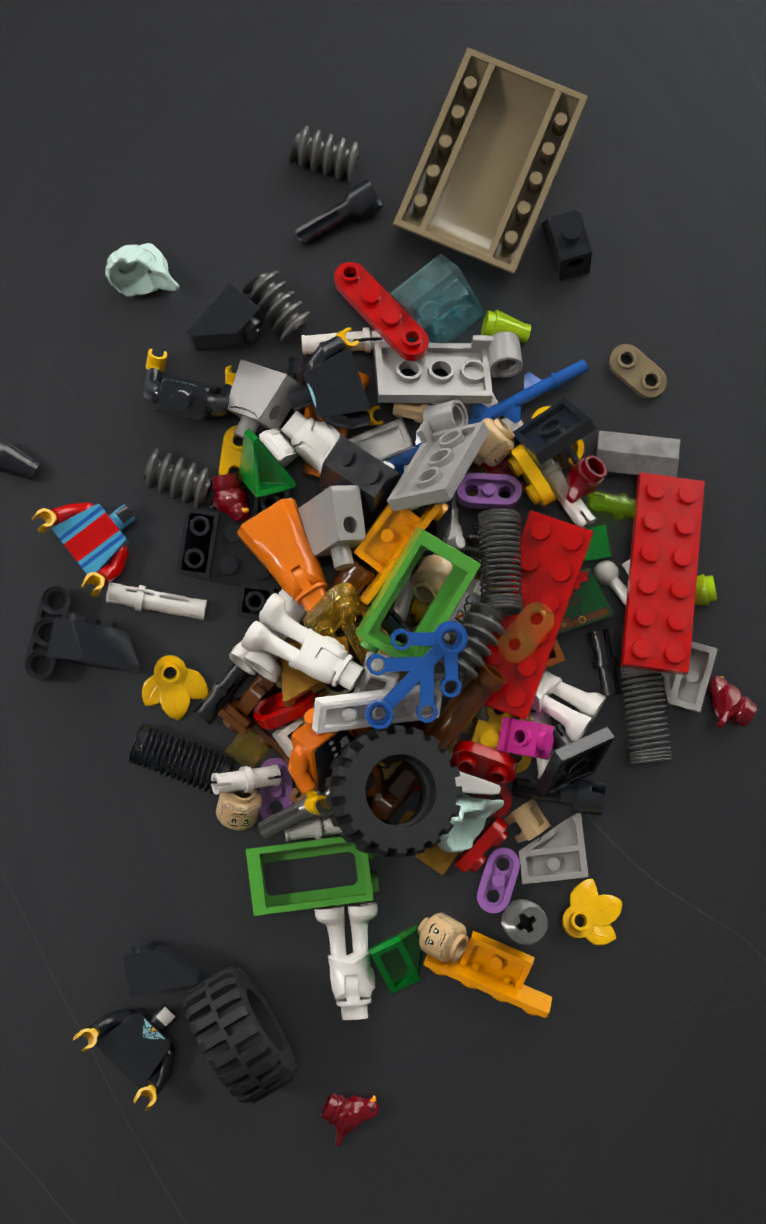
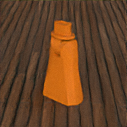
[237,498,331,615]

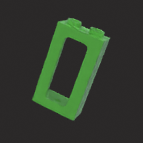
[355,527,481,657]
[246,836,379,916]

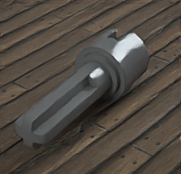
[258,786,333,838]

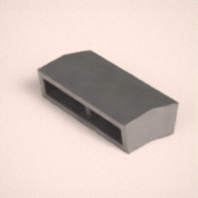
[595,431,680,477]

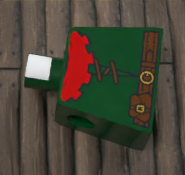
[558,568,614,634]

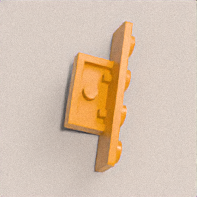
[352,503,449,605]
[423,931,552,1018]

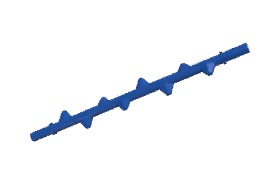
[298,359,589,508]

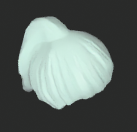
[105,243,180,297]
[438,793,504,853]

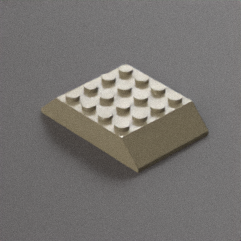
[393,48,588,274]

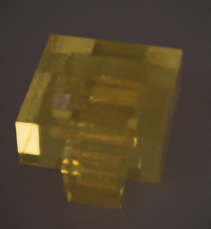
[224,730,269,769]

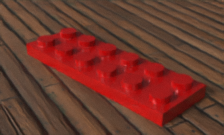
[621,472,705,675]
[474,510,594,720]

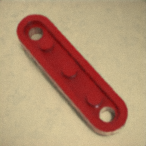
[334,262,429,361]

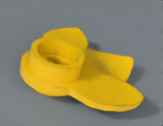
[142,655,208,720]
[561,879,622,945]

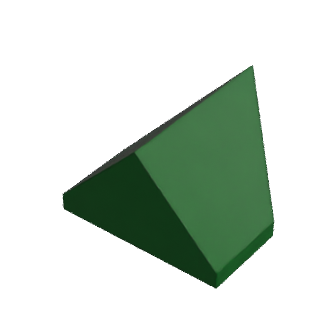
[239,429,297,498]
[369,922,423,994]

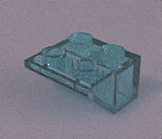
[390,253,486,343]

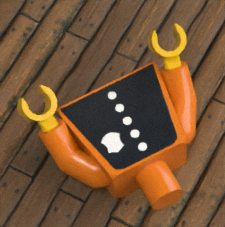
[288,708,386,815]

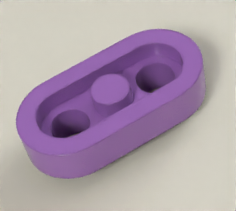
[455,473,522,509]
[259,758,293,819]
[476,848,520,913]

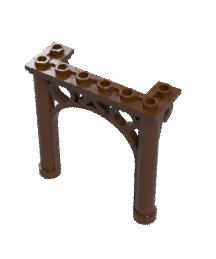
[218,553,507,824]

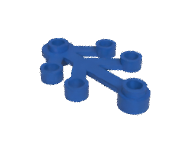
[364,621,468,729]

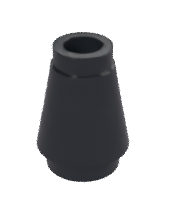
[0,441,40,481]

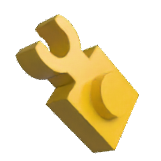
[470,706,510,752]

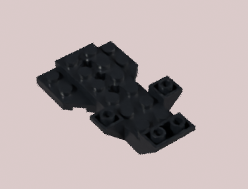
[176,490,395,637]

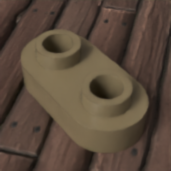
[609,344,667,400]

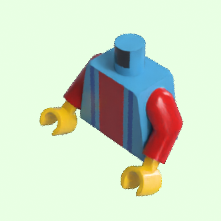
[32,502,136,597]

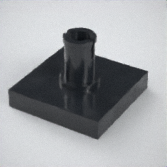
[513,398,596,469]
[536,724,614,797]

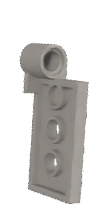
[373,332,523,404]
[387,399,489,511]

